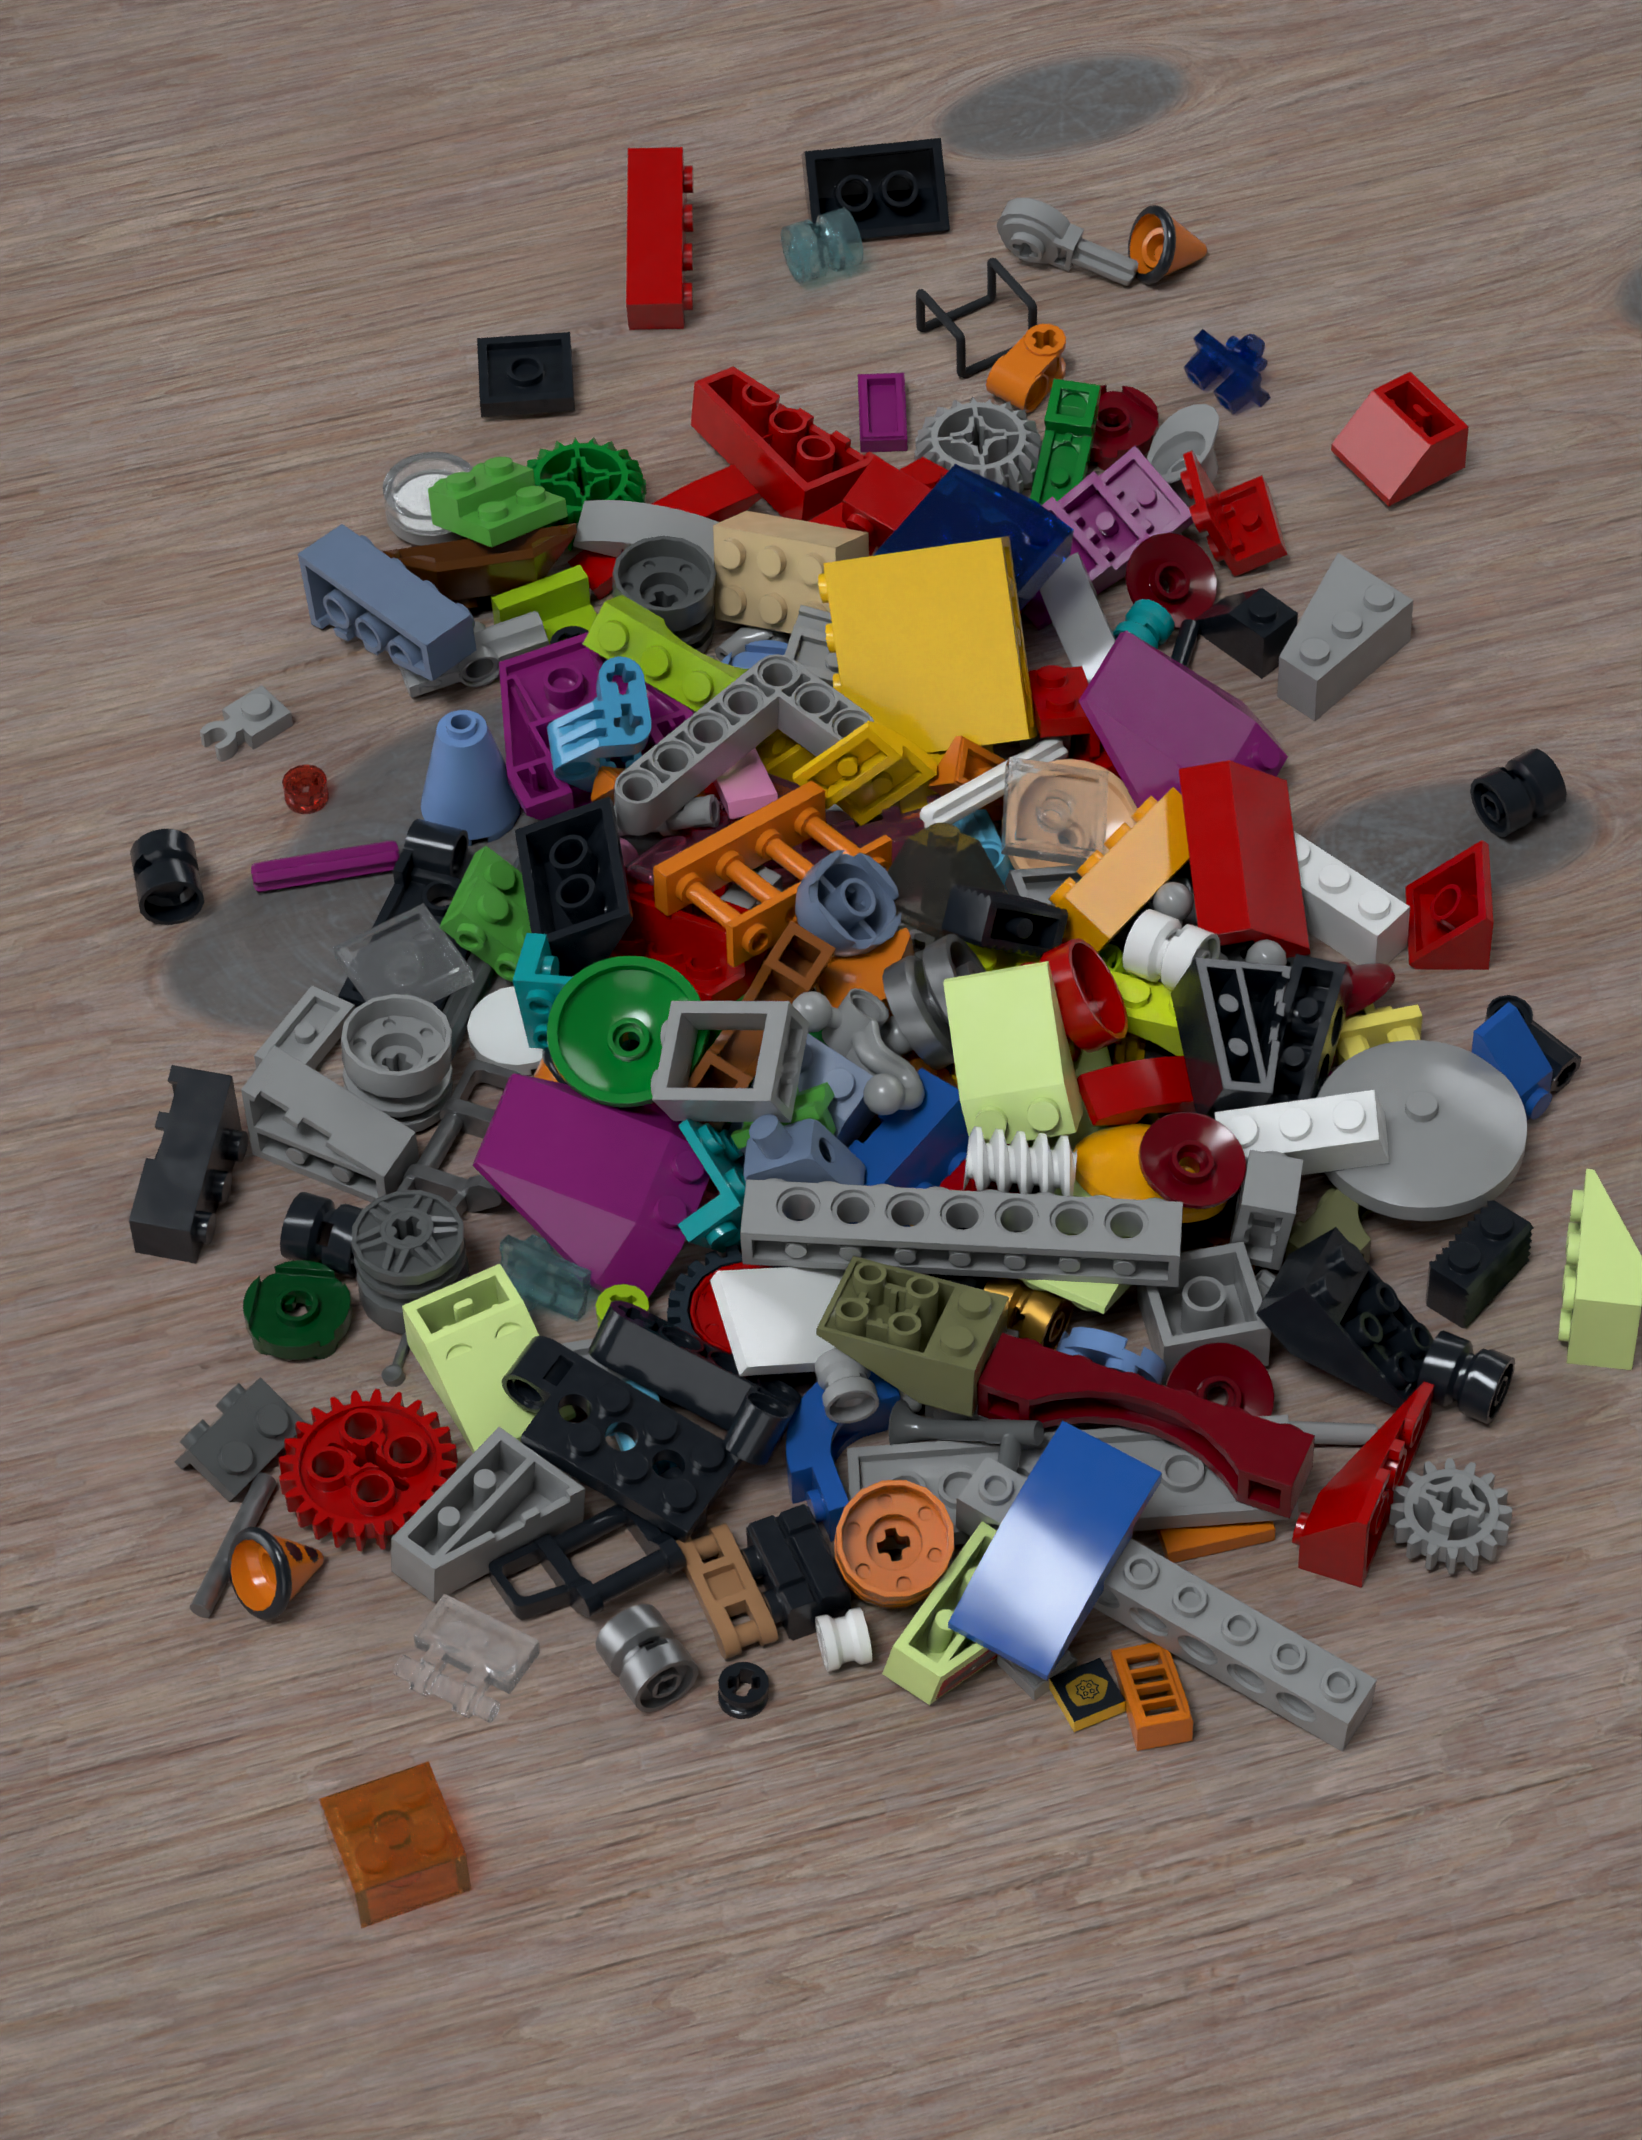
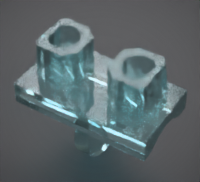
[499,1234,592,1321]

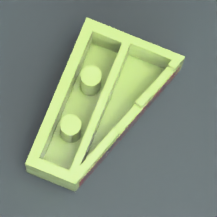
[882,1521,997,1705]

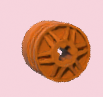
[834,1480,954,1609]

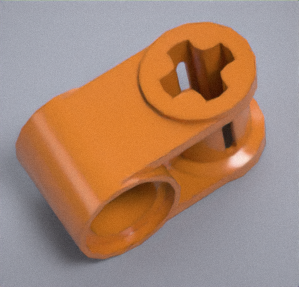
[986,324,1066,413]

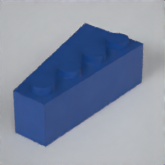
[848,1068,969,1227]

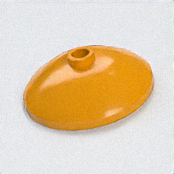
[1074,1124,1227,1223]

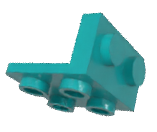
[677,1118,746,1253]

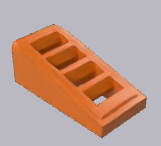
[1111,1642,1193,1751]

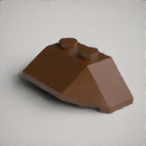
[383,523,577,608]

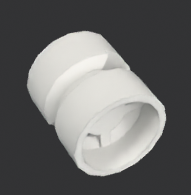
[1123,909,1220,990]

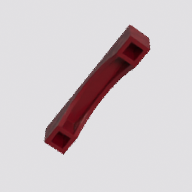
[977,1333,1315,1519]

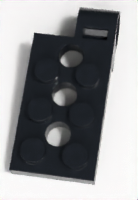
[338,819,471,1012]
[502,1336,742,1543]

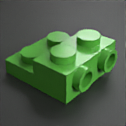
[428,457,568,548]
[439,846,531,983]

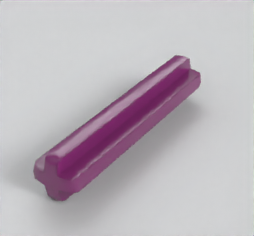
[251,840,400,892]

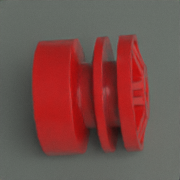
[1019,938,1128,1063]

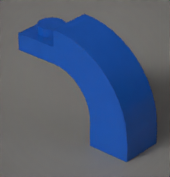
[786,1371,900,1542]

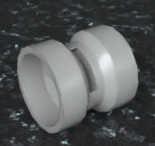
[814,1348,879,1423]

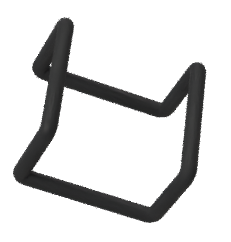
[916,258,1037,378]

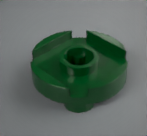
[243,1260,352,1360]

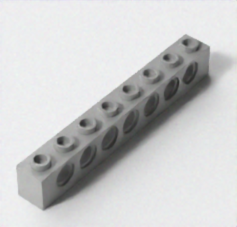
[740,1178,1183,1287]
[955,1456,1377,1752]

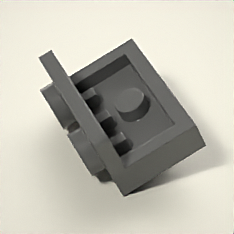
[174,1377,306,1502]

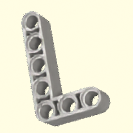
[614,654,874,836]

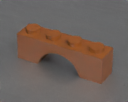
[687,921,836,1133]

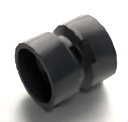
[1470,748,1567,837]
[130,829,204,925]
[280,1192,363,1278]
[1416,1330,1515,1424]

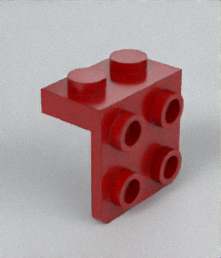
[1180,450,1288,577]

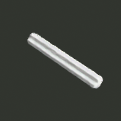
[920,736,1068,833]

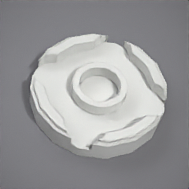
[467,986,543,1076]

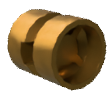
[983,1277,1074,1350]

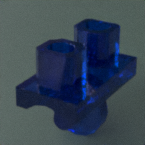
[1183,329,1271,415]

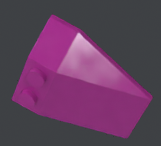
[1079,630,1288,808]
[499,632,694,820]
[472,1073,710,1298]

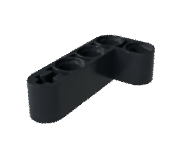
[588,1300,801,1465]

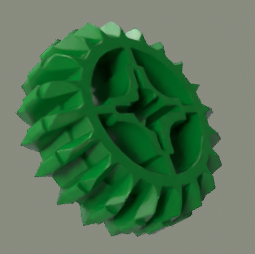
[527,437,647,551]

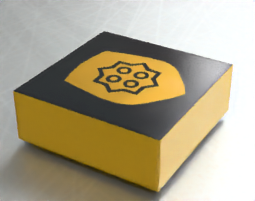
[1049,1658,1126,1732]

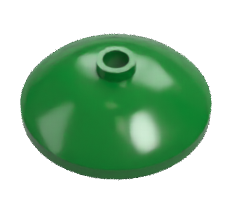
[547,956,707,1107]

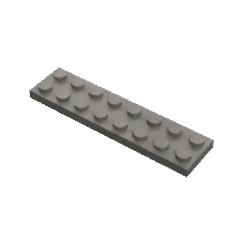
[847,1414,1298,1551]

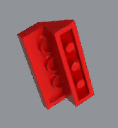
[1179,760,1311,958]
[609,866,768,1001]

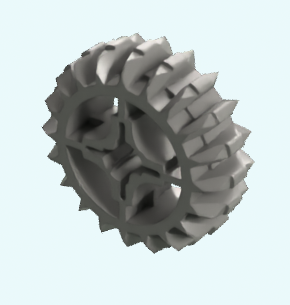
[914,396,1042,510]

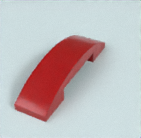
[1077,1056,1196,1126]

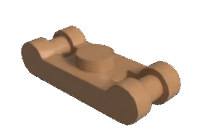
[676,1523,778,1659]

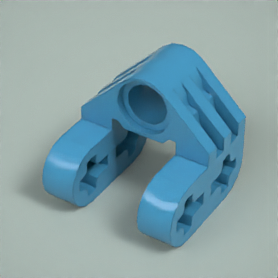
[547,656,651,792]

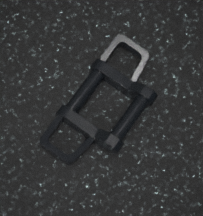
[489,1467,707,1619]

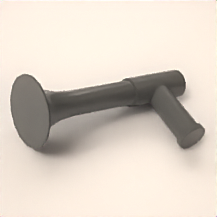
[888,1399,1044,1473]

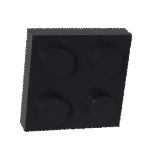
[477,332,575,417]

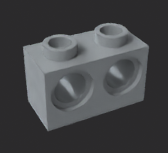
[1229,1150,1304,1270]

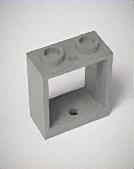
[651,1001,809,1123]

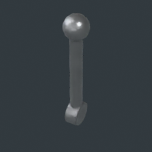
[381,1332,409,1387]

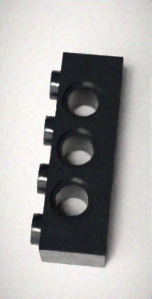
[1264,954,1354,1105]

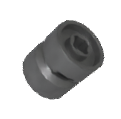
[595,1604,698,1712]

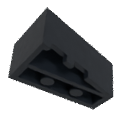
[1171,957,1291,1119]
[129,1065,248,1264]

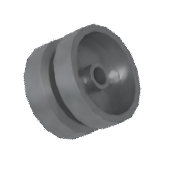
[882,934,987,1070]

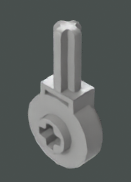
[997,198,1138,285]

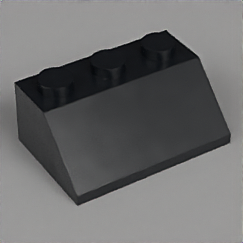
[801,138,950,244]
[515,796,634,977]

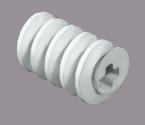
[963,1126,1077,1196]

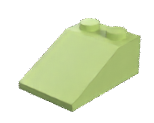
[943,961,1084,1144]

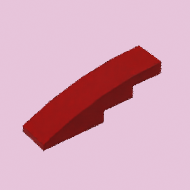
[568,464,762,600]

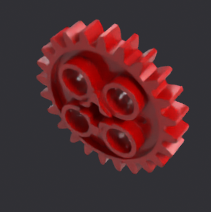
[279,1389,458,1551]

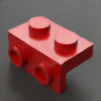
[1028,665,1100,758]

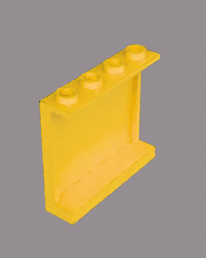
[818,536,1037,753]

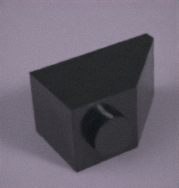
[1194,588,1298,679]

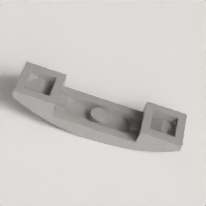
[573,500,719,565]
[1038,552,1116,683]

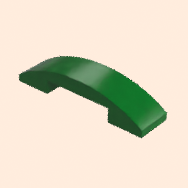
[1021,378,1101,522]

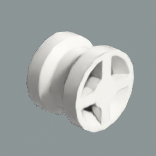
[815,1607,873,1672]

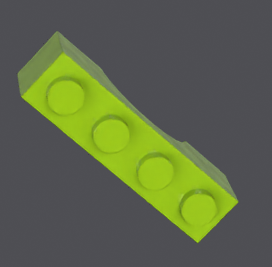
[582,595,748,712]

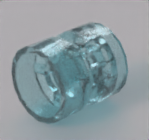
[781,208,864,284]

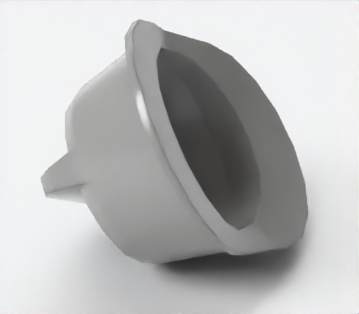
[1147,404,1220,507]

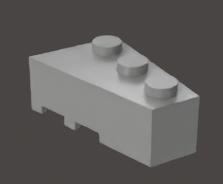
[1277,553,1413,721]
[241,1045,419,1203]
[391,1427,585,1602]

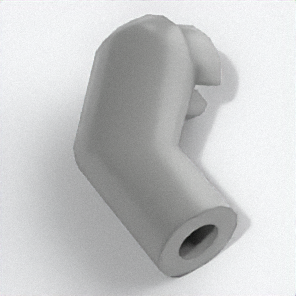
[715,626,790,662]

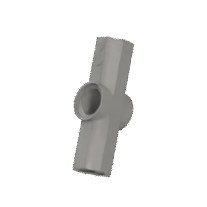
[399,611,549,698]

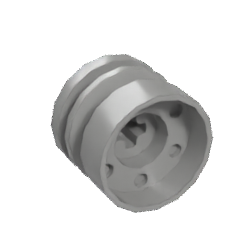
[341,994,453,1132]

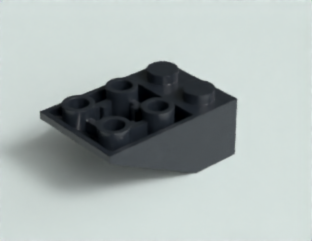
[1256,1227,1434,1408]

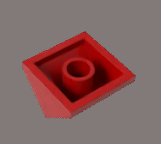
[1405,840,1494,970]

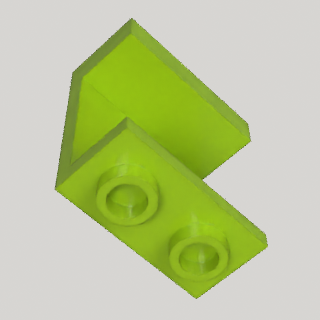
[491,565,597,645]

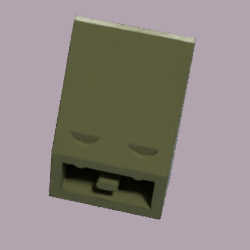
[816,1256,1009,1417]

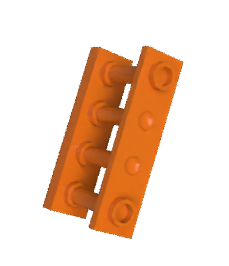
[653,781,892,968]

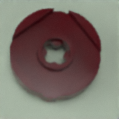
[1089,385,1159,471]

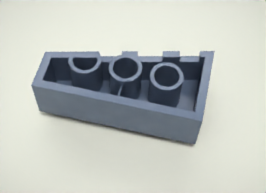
[298,524,477,681]

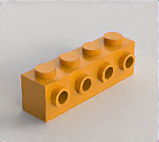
[1049,787,1190,953]

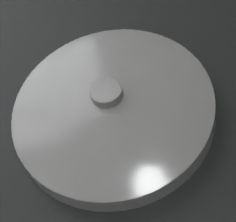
[1317,1040,1527,1221]

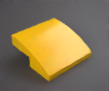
[793,721,937,826]

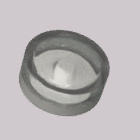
[383,452,473,546]

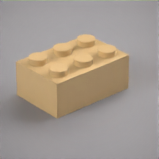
[713,511,869,634]

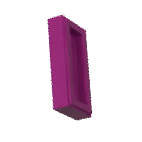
[858,373,908,453]

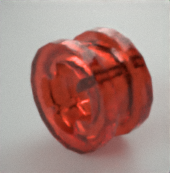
[282,764,329,814]

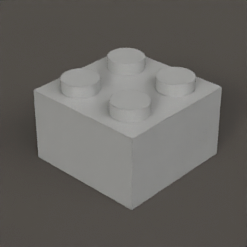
[1137,1241,1271,1385]

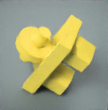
[1332,1003,1422,1066]

